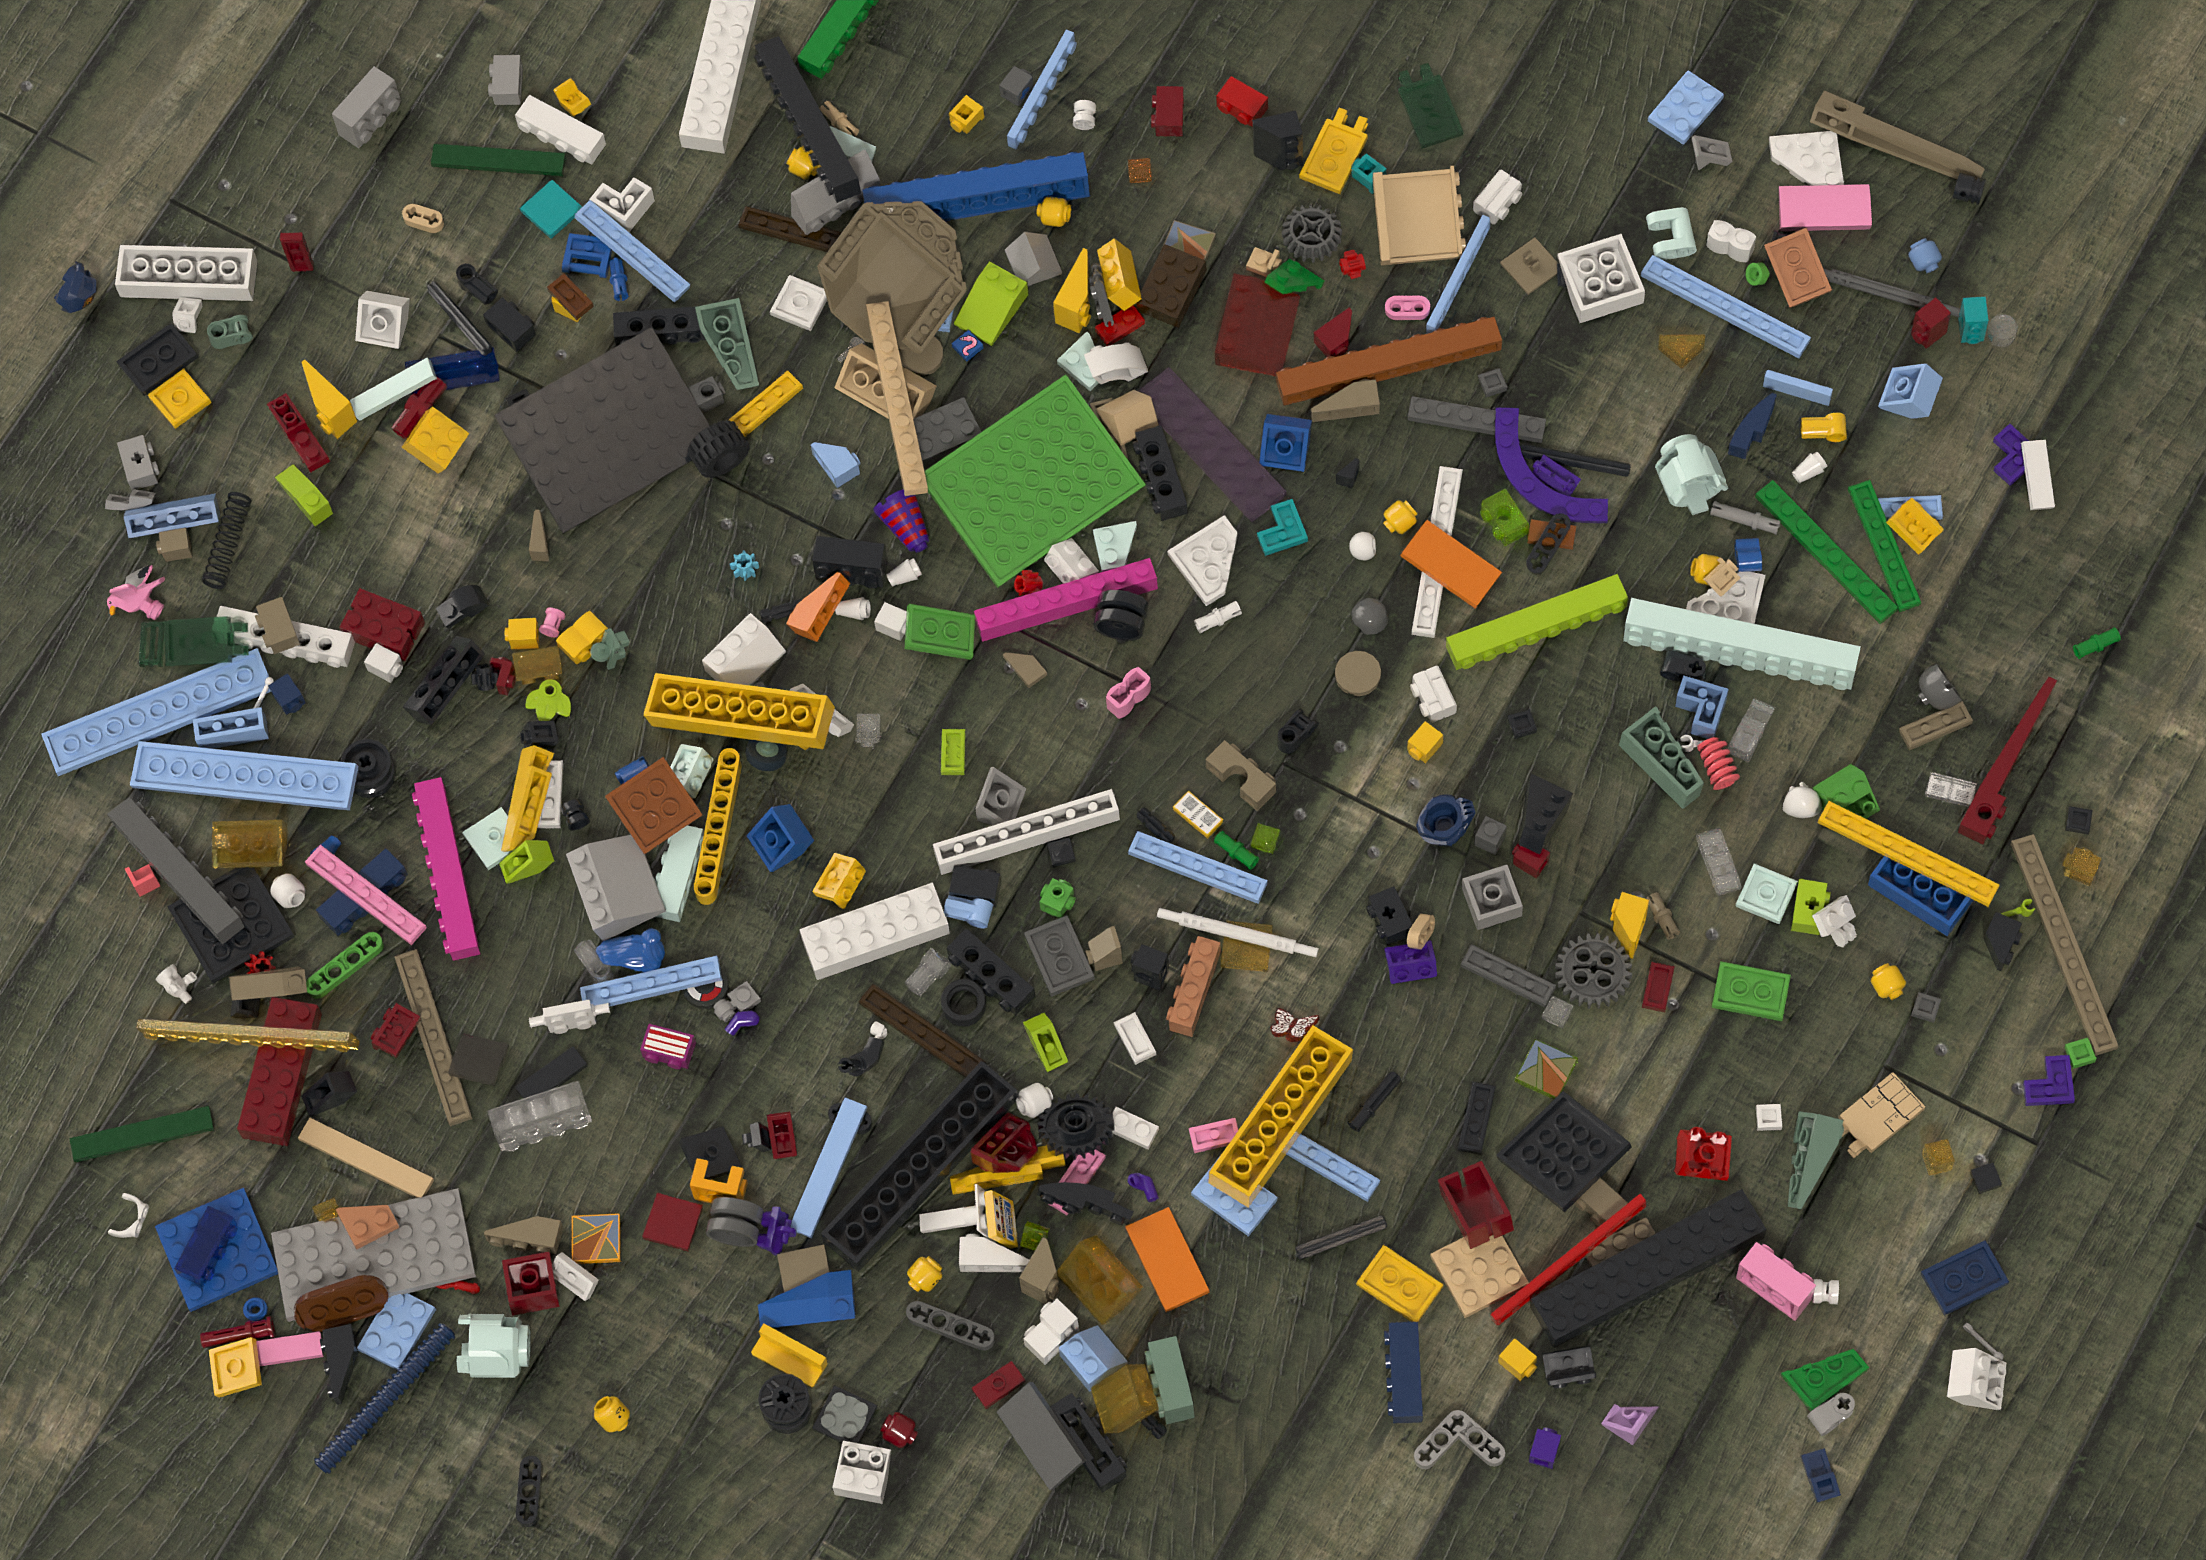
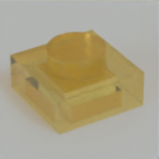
[312,1198,339,1222]

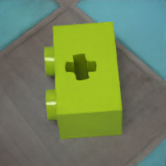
[1791,879,1831,935]

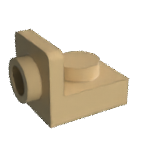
[1246,247,1282,277]
[1704,557,1741,597]

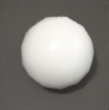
[1349,532,1376,561]

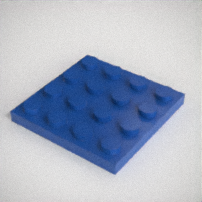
[155,1188,278,1312]

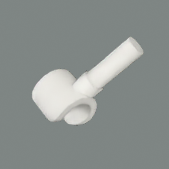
[1680,735,1703,752]

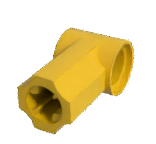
[1801,413,1847,442]

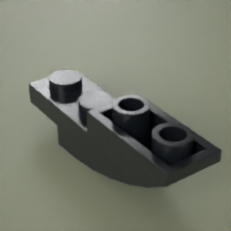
[1036,1182,1134,1225]

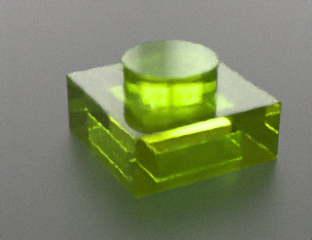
[1251,823,1280,854]
[1020,1221,1050,1251]

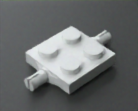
[529,1000,610,1034]

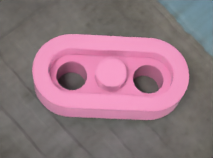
[1385,296,1430,320]

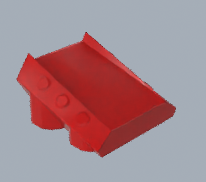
[1674,1127,1732,1181]

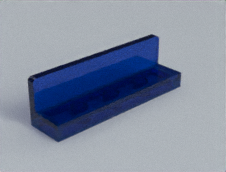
[405,347,500,395]

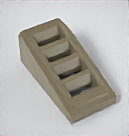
[529,510,549,561]

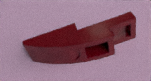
[267,393,330,473]

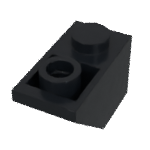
[1984,912,2023,971]

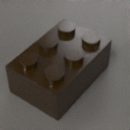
[1136,244,1207,328]

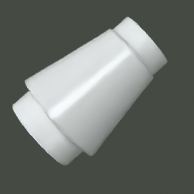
[1792,452,1827,484]
[886,558,922,587]
[835,597,871,620]

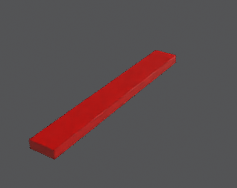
[1490,1194,1646,1326]

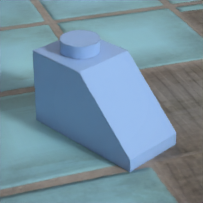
[811,442,860,488]

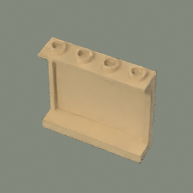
[1373,166,1466,265]

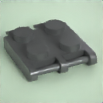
[1089,263,1114,327]

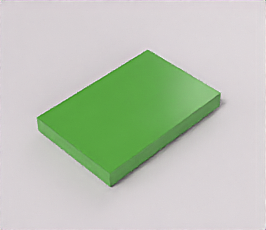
[904,604,975,660]
[1712,961,1791,1021]

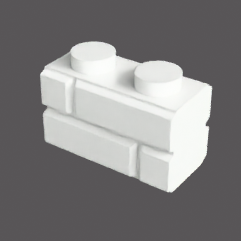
[1473,170,1522,225]
[1410,666,1457,723]

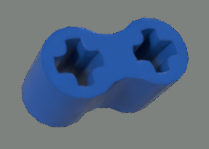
[1735,538,1762,572]

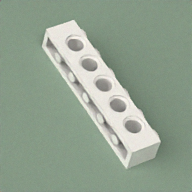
[212,606,355,668]

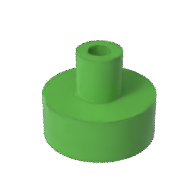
[1746,262,1770,285]

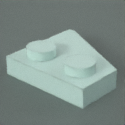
[1057,332,1099,391]
[1093,521,1137,572]

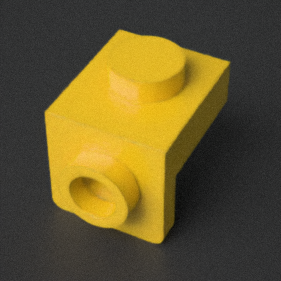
[554,78,591,117]

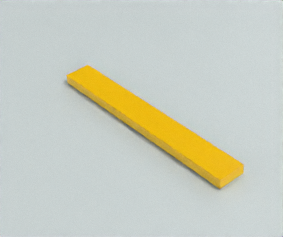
[1818,801,2000,907]

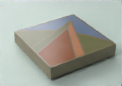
[1162,220,1216,262]

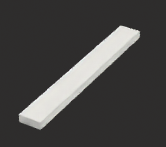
[1412,466,1463,638]

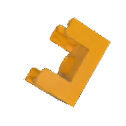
[690,1158,748,1203]

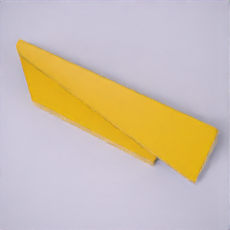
[950,1145,1065,1195]

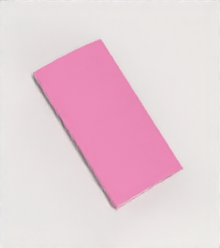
[1779,184,1872,231]

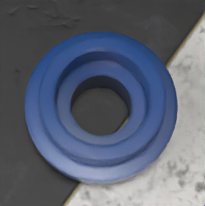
[243,1298,268,1322]

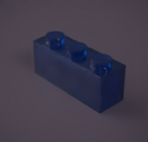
[174,1206,238,1287]

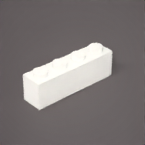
[515,95,606,165]

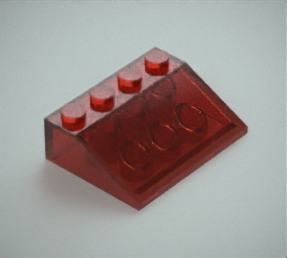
[1215,273,1300,376]

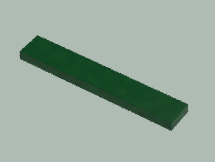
[431,144,566,176]
[69,1106,214,1162]

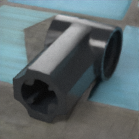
[456,263,498,305]

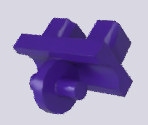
[756,1207,797,1255]

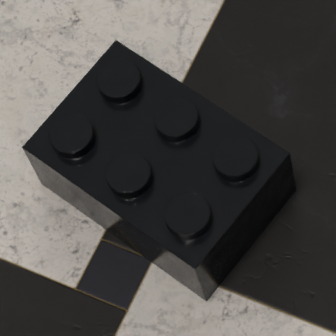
[812,536,888,589]

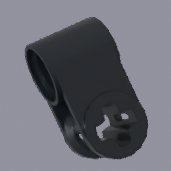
[1660,651,1706,682]
[1277,708,1319,754]

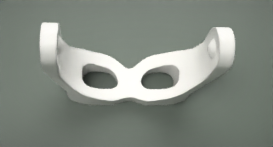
[108,1193,149,1238]

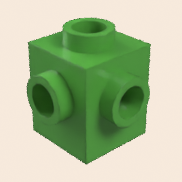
[1040,878,1076,918]

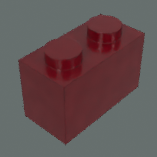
[1151,86,1184,137]
[1911,297,1951,349]

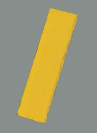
[729,371,803,437]

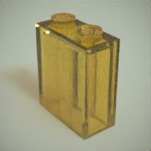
[1091,1364,1159,1433]

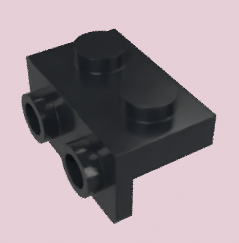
[1541,1345,1597,1388]

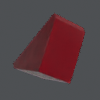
[767,1111,797,1159]

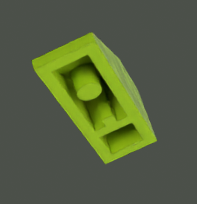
[275,465,333,527]

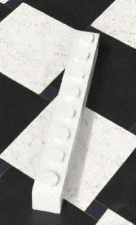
[933,789,1120,875]

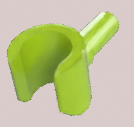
[2001,899,2036,917]

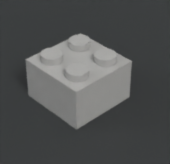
[1462,865,1523,930]

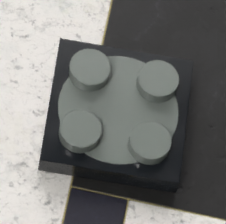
[812,1385,878,1444]

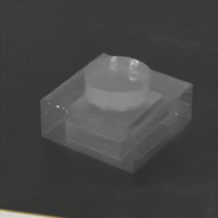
[1542,996,1574,1028]

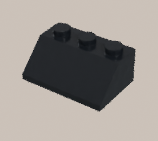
[1252,110,1303,170]

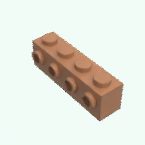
[1166,936,1221,1037]

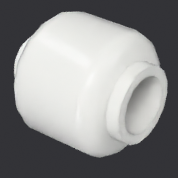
[270,874,306,908]
[1016,1083,1053,1118]

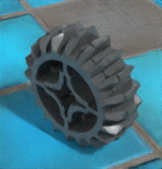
[1282,204,1342,263]

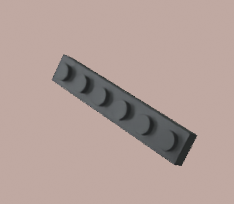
[1408,396,1546,443]

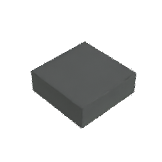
[1478,368,1507,397]
[1911,992,1941,1023]

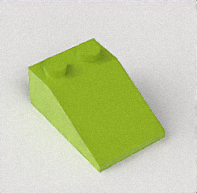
[954,261,1028,346]

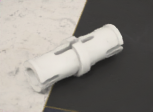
[1194,601,1242,633]

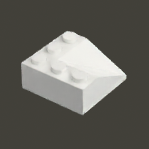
[1557,234,1645,323]

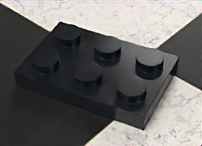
[116,323,199,396]

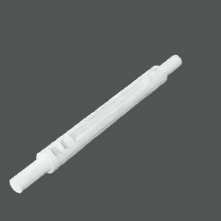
[1157,908,1319,957]

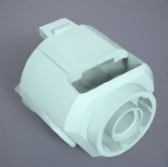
[1655,434,1728,515]
[457,1314,530,1378]

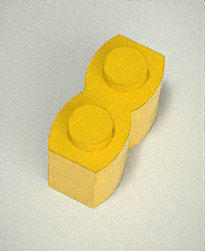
[556,611,608,665]

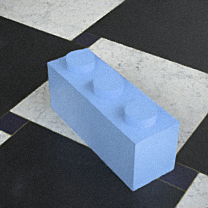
[193,707,269,749]

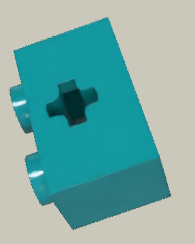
[1958,297,1988,344]

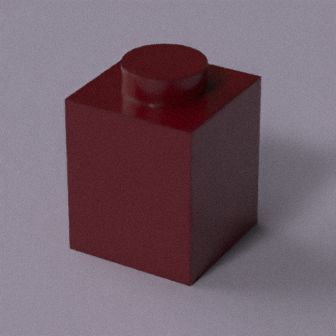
[1512,843,1550,879]

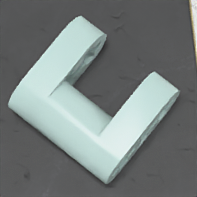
[1646,207,1697,260]

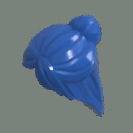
[596,928,665,972]

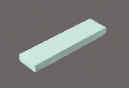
[350,358,437,421]

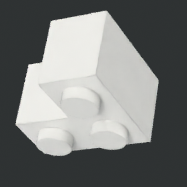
[590,178,655,232]
[1024,1299,1079,1365]

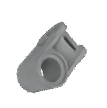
[1807,1393,1855,1436]

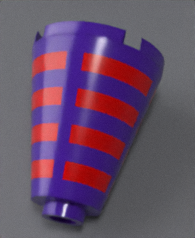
[873,489,930,553]

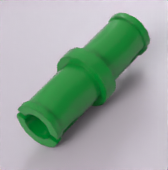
[2073,627,2121,659]
[1214,831,1259,870]

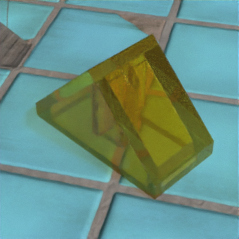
[1658,335,1705,369]

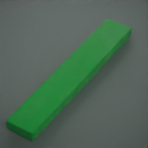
[1848,480,1921,612]

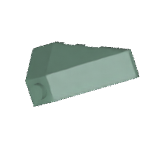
[695,298,759,391]
[1788,1111,1844,1209]

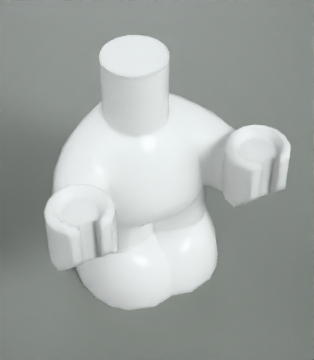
[156,964,197,1004]

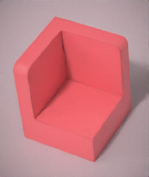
[125,864,160,897]

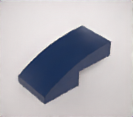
[1800,1448,1841,1502]

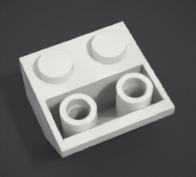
[1947,1348,2007,1410]
[833,1441,891,1504]

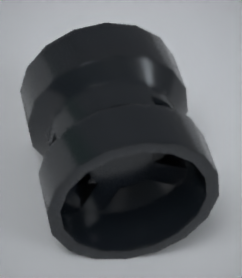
[560,799,590,831]

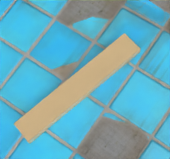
[298,1118,434,1198]

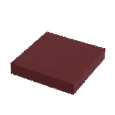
[642,1193,703,1252]

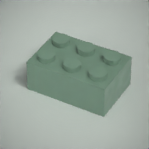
[1145,1336,1194,1425]

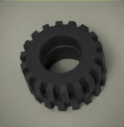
[687,420,750,478]

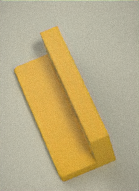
[751,1323,828,1388]

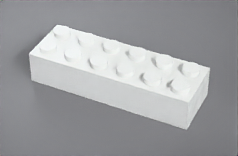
[115,245,257,301]
[799,883,950,980]

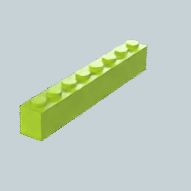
[1446,574,1628,670]

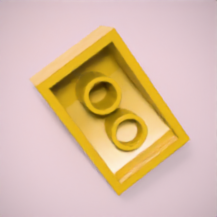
[1053,248,1091,333]
[301,360,357,439]

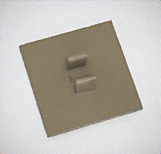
[1500,238,1558,295]

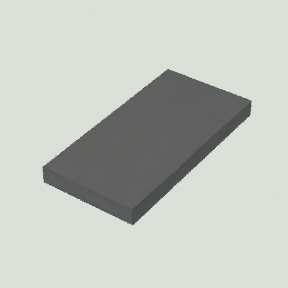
[997,1382,1086,1490]

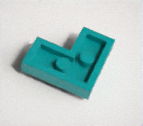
[1257,499,1308,556]

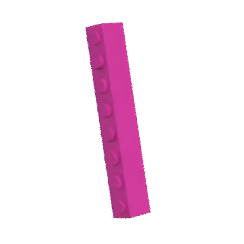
[974,558,1158,642]
[412,777,480,961]

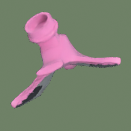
[107,565,165,620]

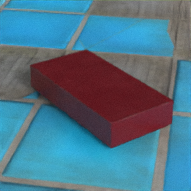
[1642,962,1675,1013]

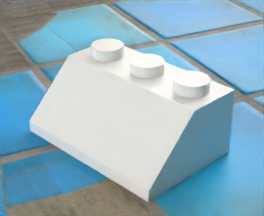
[702,613,786,686]

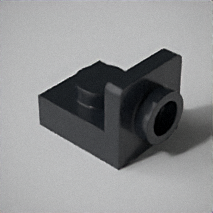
[520,721,558,748]

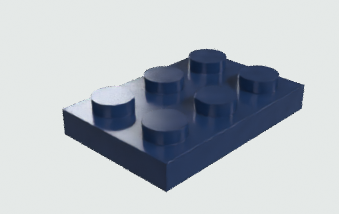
[1921,1240,2009,1316]

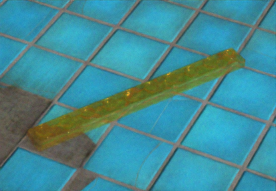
[136,1019,360,1052]

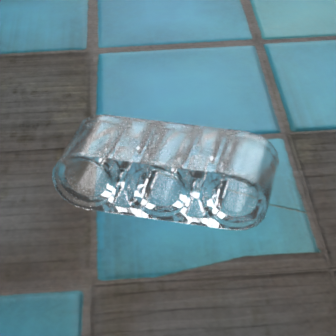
[1696,828,1741,896]

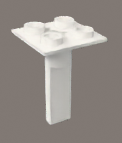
[919,1184,996,1243]

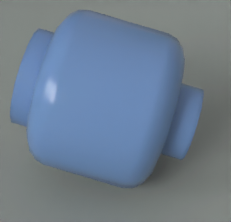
[1908,238,1942,273]

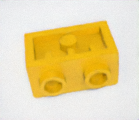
[812,853,866,909]

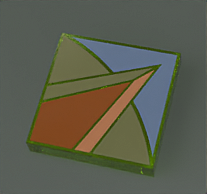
[1515,1039,1578,1100]

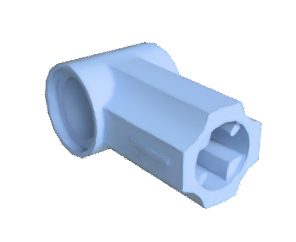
[944,895,993,928]

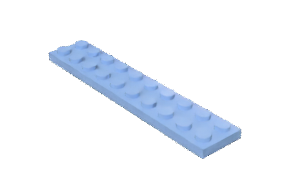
[42,648,271,776]
[130,741,359,811]

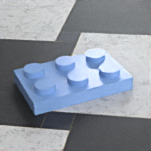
[1648,71,1724,145]
[1191,1158,1277,1237]
[357,1293,436,1370]

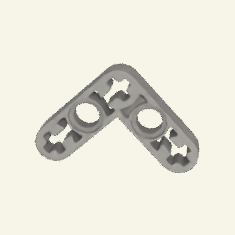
[1414,1410,1505,1469]

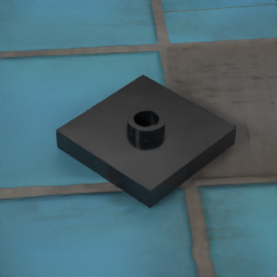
[679,1126,742,1180]

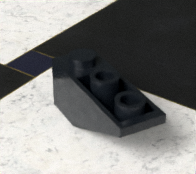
[320,1324,358,1405]

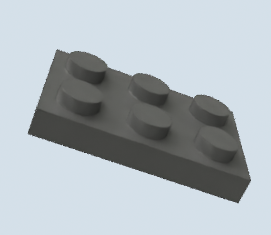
[1024,916,1095,997]

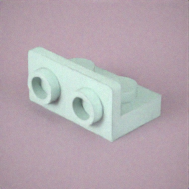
[670,744,713,798]

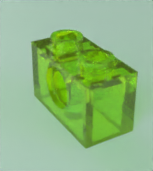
[1480,489,1529,546]

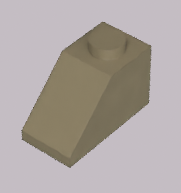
[1085,926,1123,971]

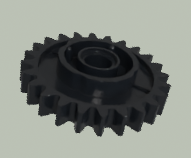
[1038,1093,1115,1160]

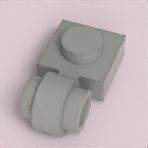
[714,981,761,1022]

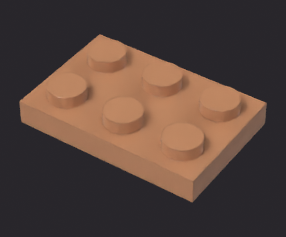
[1764,228,1832,308]

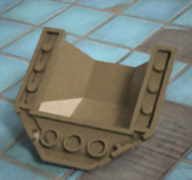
[817,201,967,354]

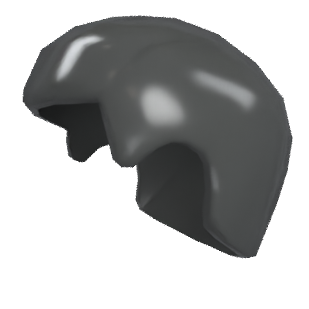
[1352,598,1388,635]

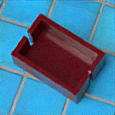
[339,588,425,662]
[1438,1161,1514,1249]

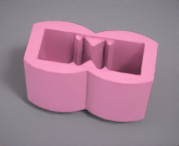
[1106,667,1151,719]

